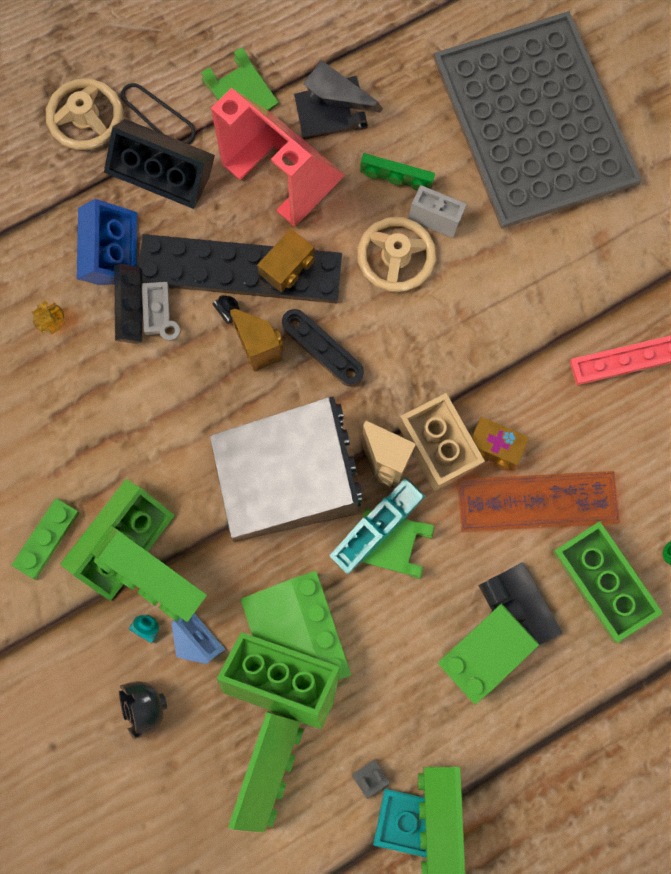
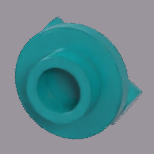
[129,615,159,644]

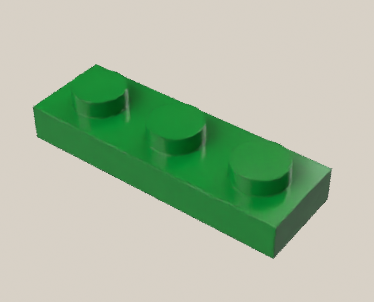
[360,153,435,191]

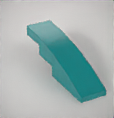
[329,478,426,574]

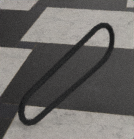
[121,83,195,144]

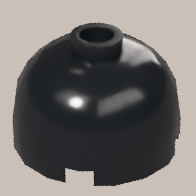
[119,681,167,739]

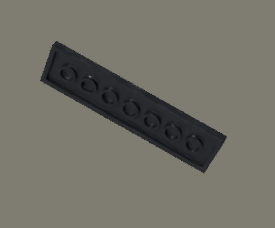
[138,234,342,304]

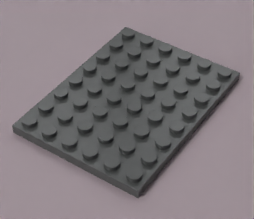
[433,11,642,229]

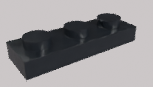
[114,264,142,344]

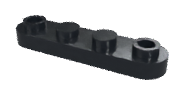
[282,309,364,387]

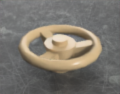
[46,78,123,150]
[357,217,436,292]

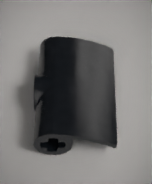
[478,562,562,647]

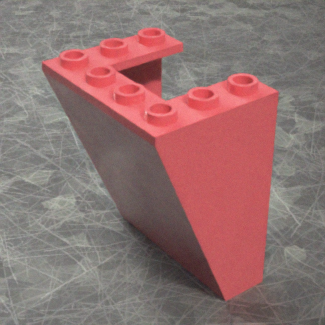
[211,88,345,227]

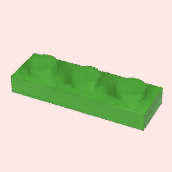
[11,498,80,580]

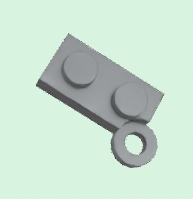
[142,282,181,342]

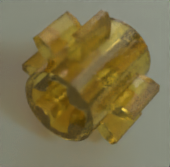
[32,301,65,334]

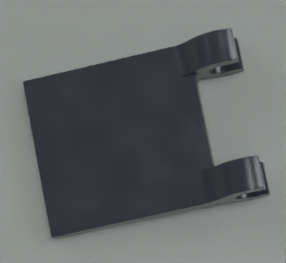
[294,76,368,140]

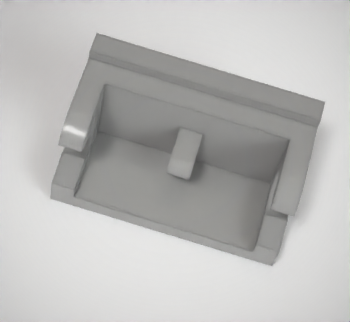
[408,185,467,238]

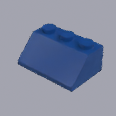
[77,199,137,285]

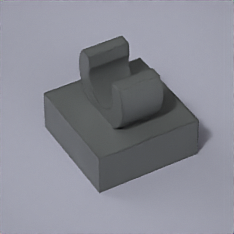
[352,759,390,799]

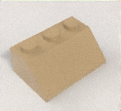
[397,393,485,492]
[361,421,415,488]

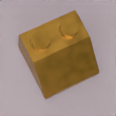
[230,309,284,371]

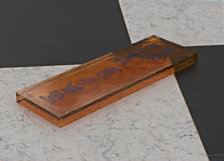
[457,471,620,532]

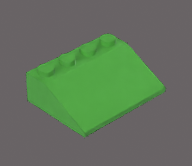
[241,571,351,680]
[228,711,304,833]

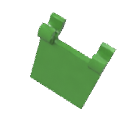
[201,47,279,111]
[362,508,434,579]

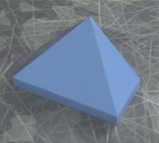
[171,613,225,664]

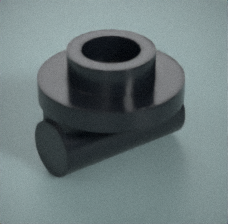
[212,295,240,324]

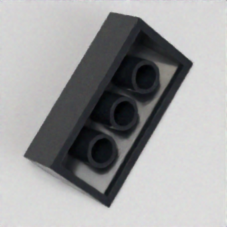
[104,119,215,209]

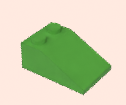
[438,603,539,705]

